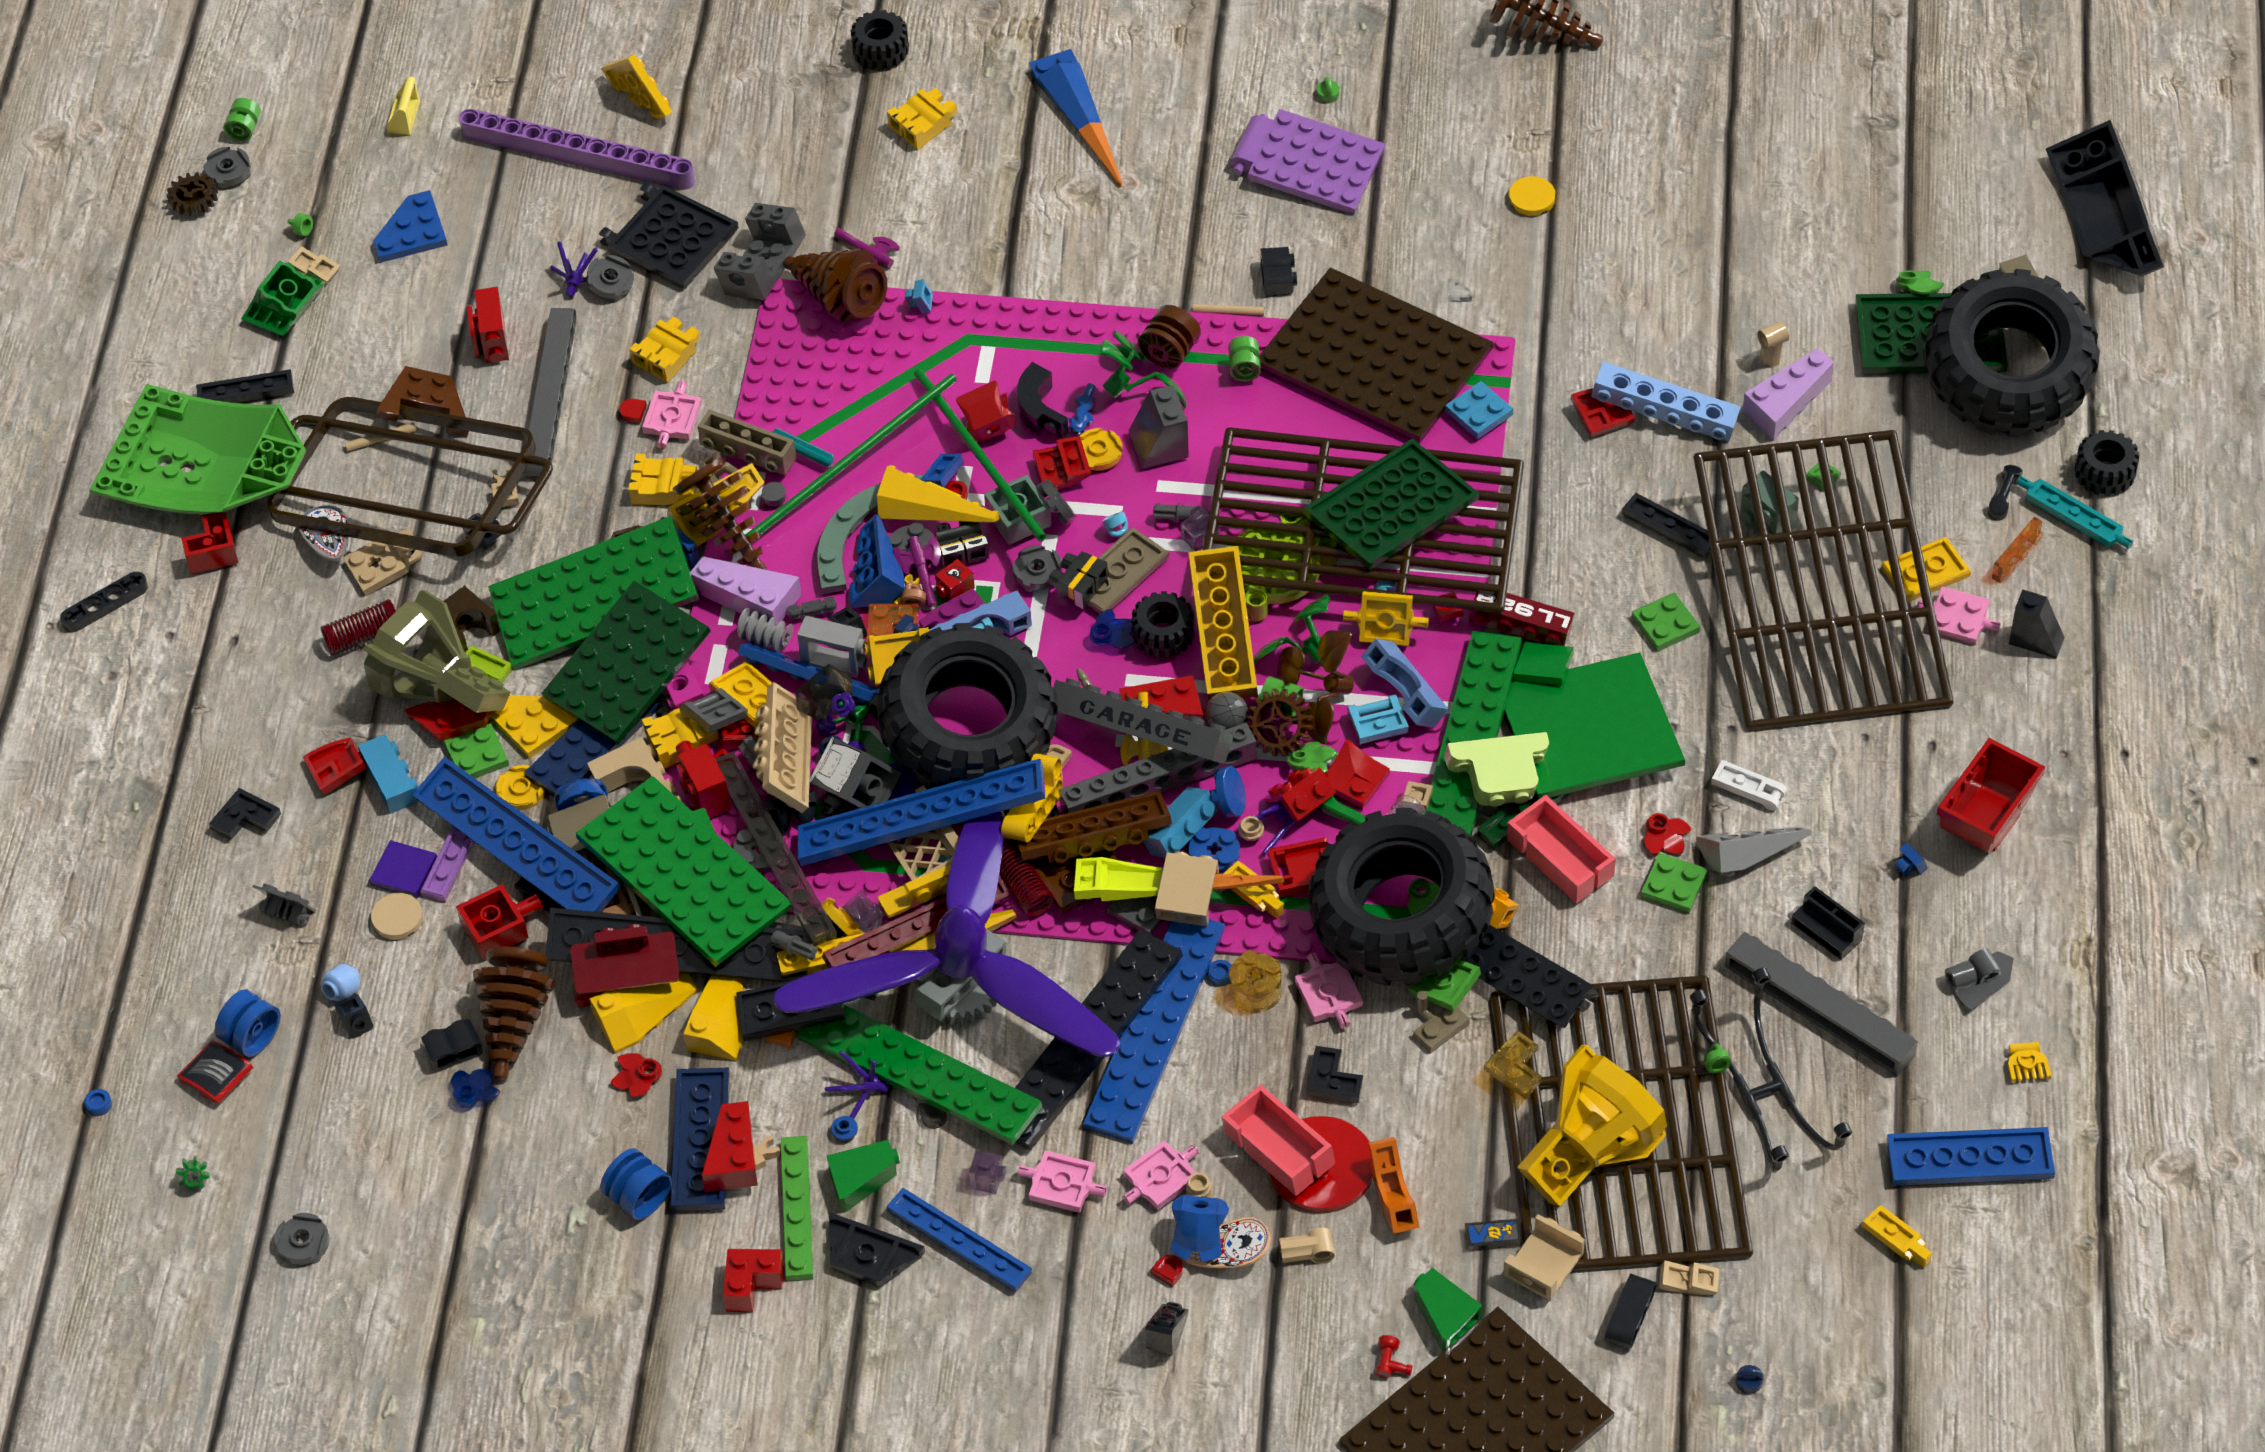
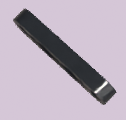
[60,571,148,632]

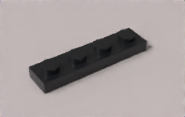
[196,369,295,403]
[1622,493,1711,558]

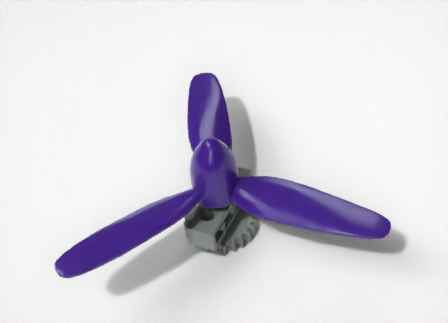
[774,811,1120,1057]

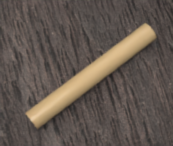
[1193,304,1264,316]
[345,422,417,452]

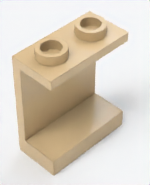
[1155,852,1219,927]
[1504,1214,1585,1301]

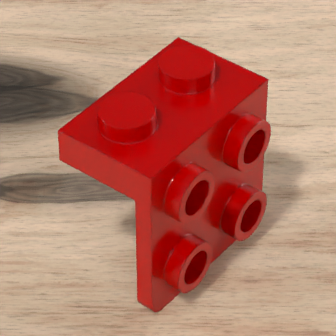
[1264,767,1336,822]

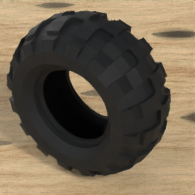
[1924,268,2100,436]
[877,623,1058,789]
[1308,808,1495,986]

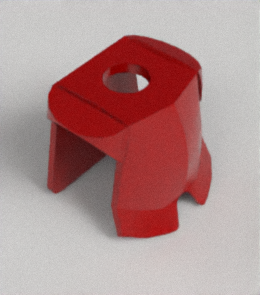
[956,380,1016,441]

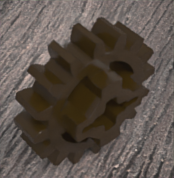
[167,172,218,217]

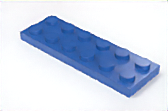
[1886,1127,2055,1186]

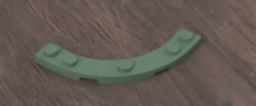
[817,474,924,594]

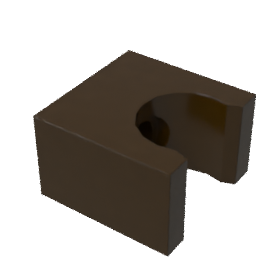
[444,585,500,653]

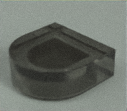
[919,1102,947,1129]

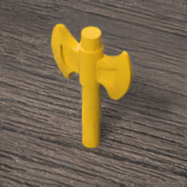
[1120,692,1168,765]

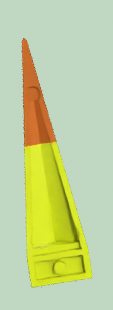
[1074,857,1284,901]

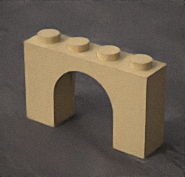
[587,737,682,802]

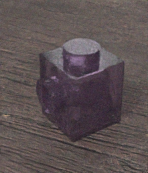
[969,1150,1006,1194]

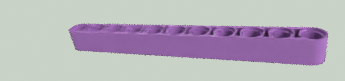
[459,109,695,190]

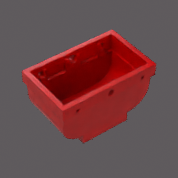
[1936,738,2045,853]

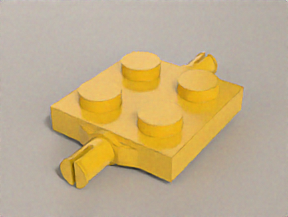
[1343,591,1429,646]

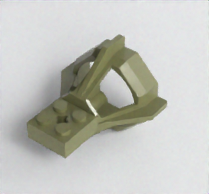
[363,590,511,713]

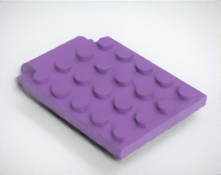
[1230,109,1385,215]

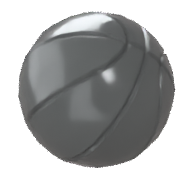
[1205,692,1249,730]

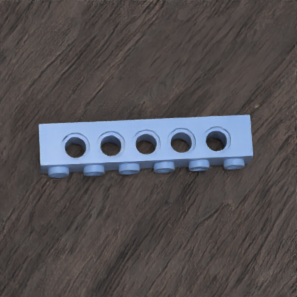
[1591,362,1741,442]

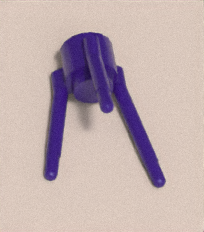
[1254,802,1298,855]

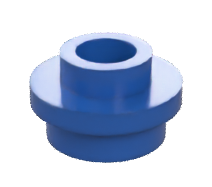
[831,1116,858,1142]

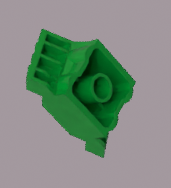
[241,260,326,336]

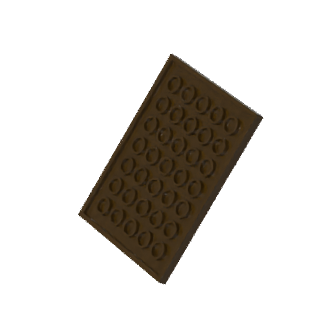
[1259,267,1494,443]
[1339,1307,1614,1452]

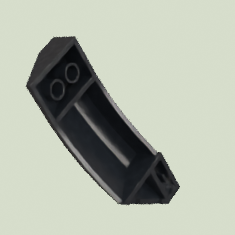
[2046,120,2164,277]

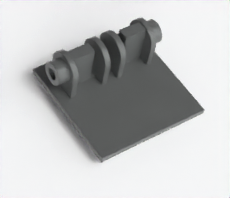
[252,883,316,925]

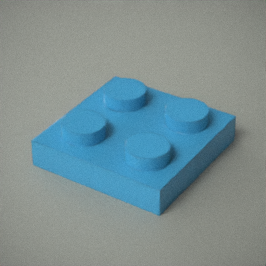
[1445,381,1513,439]

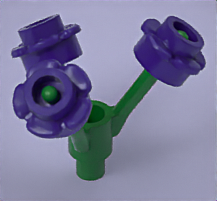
[815,692,870,753]

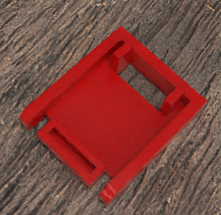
[1267,838,1328,898]

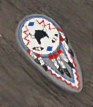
[298,505,349,561]

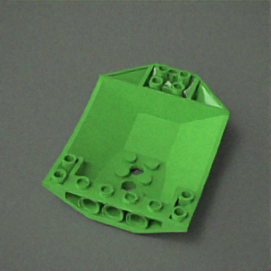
[89,384,306,515]

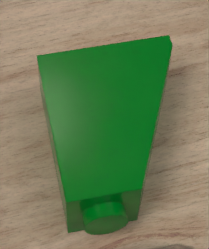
[827,1140,900,1213]
[1414,1267,1482,1352]

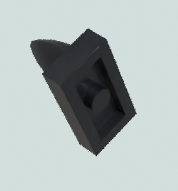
[764,792,817,836]

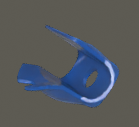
[554,778,608,811]
[1170,1195,1229,1262]

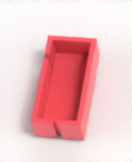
[1507,795,1616,904]
[1221,1084,1336,1196]

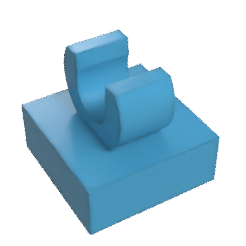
[904,279,933,314]

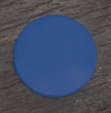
[1211,766,1246,818]

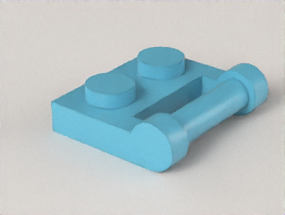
[1347,694,1408,744]

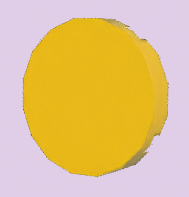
[1509,176,1555,216]
[1080,428,1123,471]
[496,765,546,810]
[821,897,863,936]

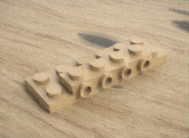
[753,682,812,813]

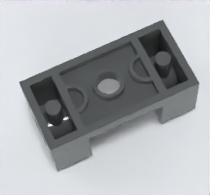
[714,203,806,300]

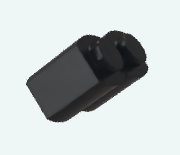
[1260,247,1297,295]
[421,1019,483,1072]

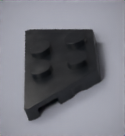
[829,1212,925,1287]

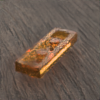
[1992,517,2043,583]

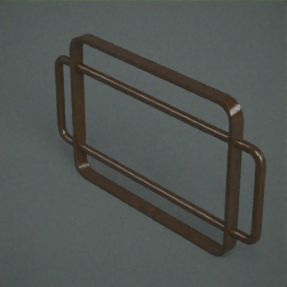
[267,397,553,557]

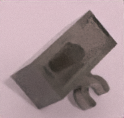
[795,663,853,721]

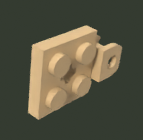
[343,529,423,596]

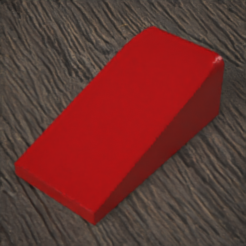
[717,720,759,750]

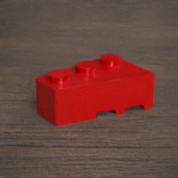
[1119,675,1204,721]
[702,1101,758,1192]

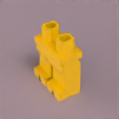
[886,88,957,150]
[629,316,700,383]
[628,453,698,505]
[642,708,719,769]

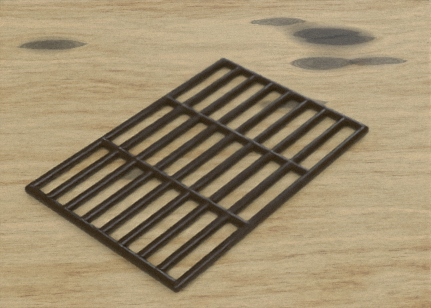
[1203,427,1524,613]
[1693,430,1954,730]
[1491,975,1753,1271]

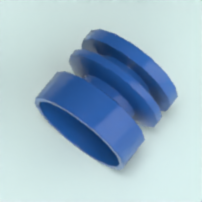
[600,1148,672,1220]

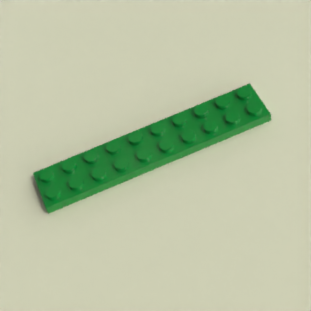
[1423,631,1522,837]
[797,1004,1042,1146]

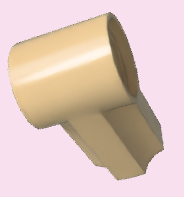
[1757,321,1789,367]
[1279,1228,1335,1263]

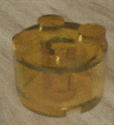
[1229,950,1282,1013]

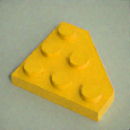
[601,54,673,120]
[489,695,578,759]

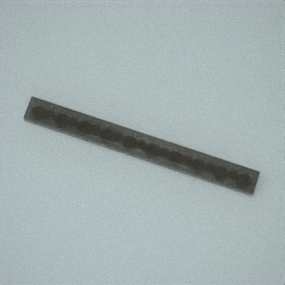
[715,751,837,946]

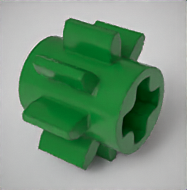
[176,1156,210,1191]

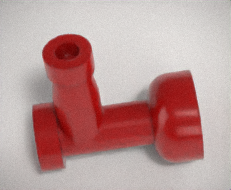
[1375,1335,1413,1378]

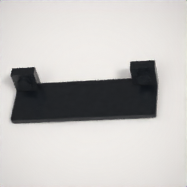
[1459,925,1599,1028]

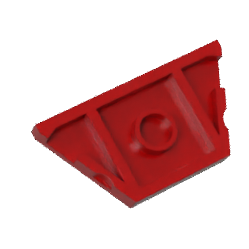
[405,679,497,741]

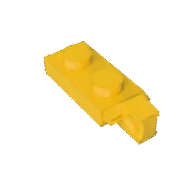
[1223,861,1284,918]
[1862,1205,1932,1268]

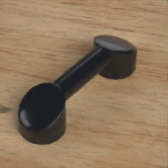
[1988,465,2023,520]

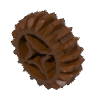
[1246,689,1314,757]

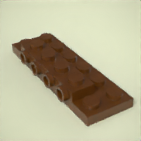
[1015,791,1172,863]

